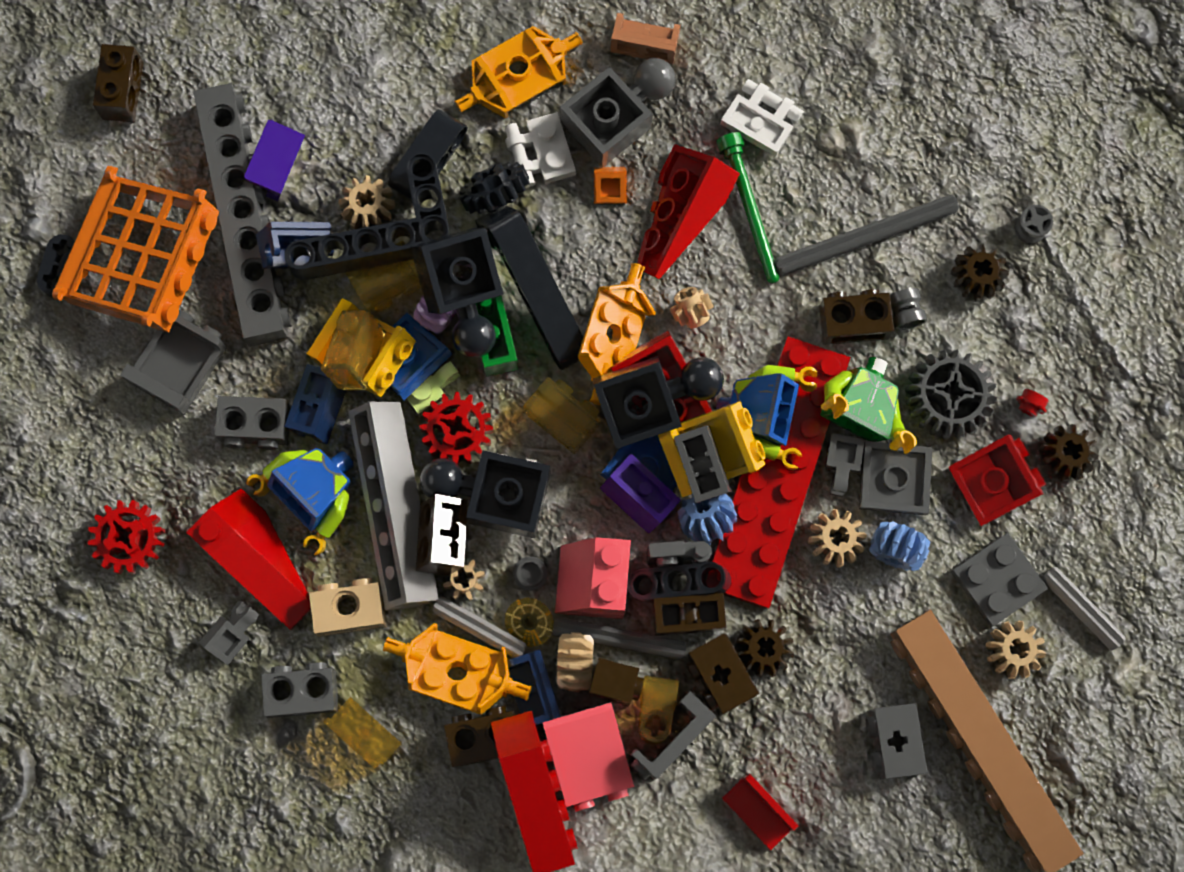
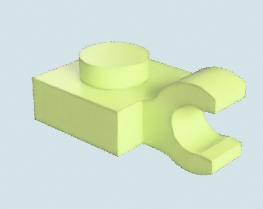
[407,361,460,416]

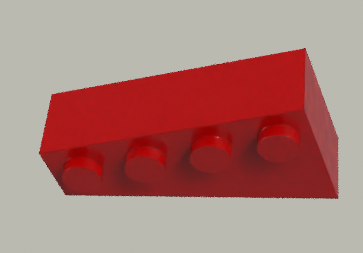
[491,710,578,872]

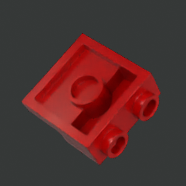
[948,434,1046,526]

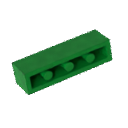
[459,266,519,377]

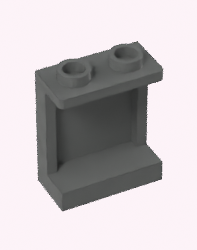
[120,309,227,415]
[629,691,716,780]

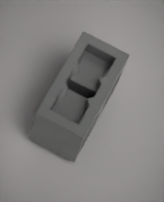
[214,396,291,450]
[262,663,339,718]

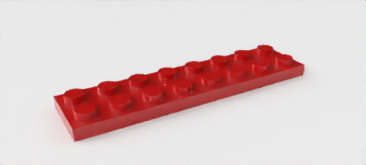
[706,336,851,610]

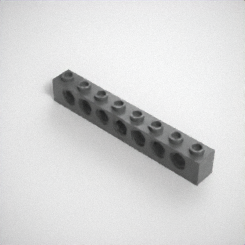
[193,83,292,347]

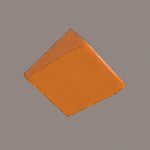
[594,167,627,204]

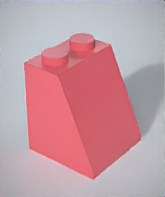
[555,537,631,619]
[543,703,634,812]

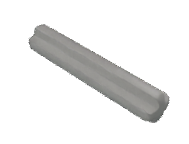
[1042,567,1126,650]
[432,596,527,658]

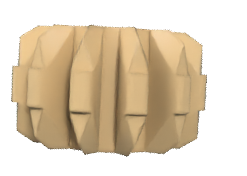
[338,175,395,229]
[808,509,867,568]
[985,620,1046,679]
[557,632,594,692]

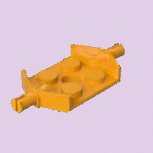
[454,26,583,119]
[578,263,656,405]
[383,623,532,715]

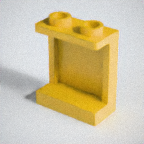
[306,298,416,397]
[658,401,765,498]

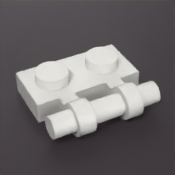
[720,79,804,157]
[505,112,576,188]

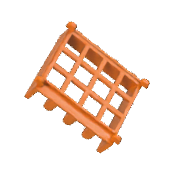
[52,166,220,333]

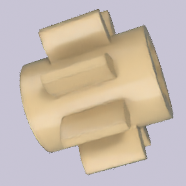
[670,287,714,328]
[443,560,485,601]

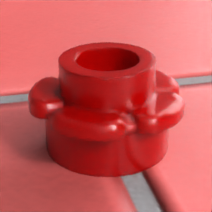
[1016,389,1049,418]

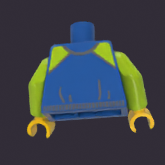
[716,365,817,470]
[246,448,354,555]

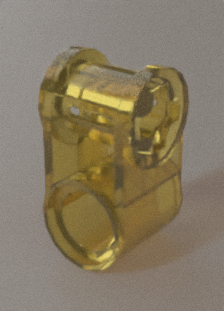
[638,675,679,745]

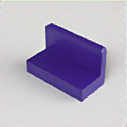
[244,120,305,201]
[600,454,681,533]

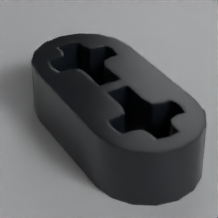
[37,234,75,298]

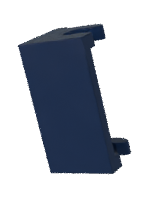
[256,221,334,269]
[284,364,349,445]
[507,650,561,726]

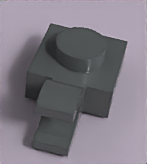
[825,433,865,497]
[199,600,259,665]

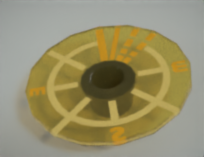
[505,597,554,647]

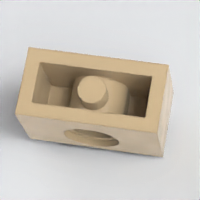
[309,578,387,637]

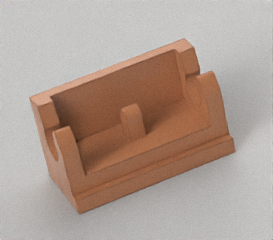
[611,13,681,64]

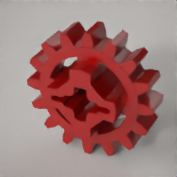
[420,392,494,465]
[87,500,165,575]

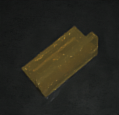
[324,697,403,770]

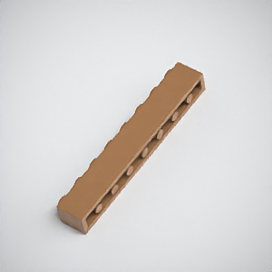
[890,610,1084,872]

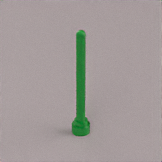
[716,132,779,284]

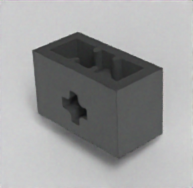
[674,425,732,503]
[865,703,928,779]

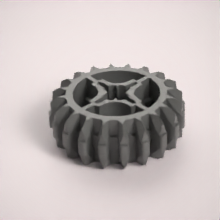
[905,349,997,439]

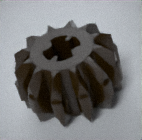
[950,244,1009,302]
[1039,424,1099,482]
[735,619,794,678]

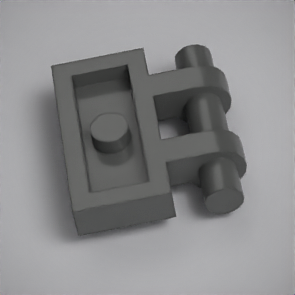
[646,541,712,567]

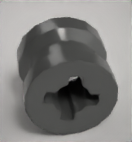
[1014,205,1053,244]

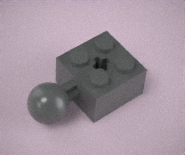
[560,58,676,168]

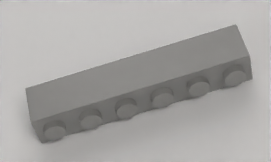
[348,401,438,610]

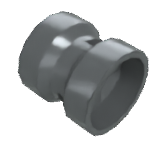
[890,288,927,330]

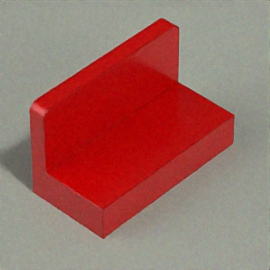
[721,773,799,850]

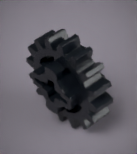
[459,162,530,214]

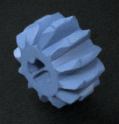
[677,494,737,545]
[869,521,930,571]

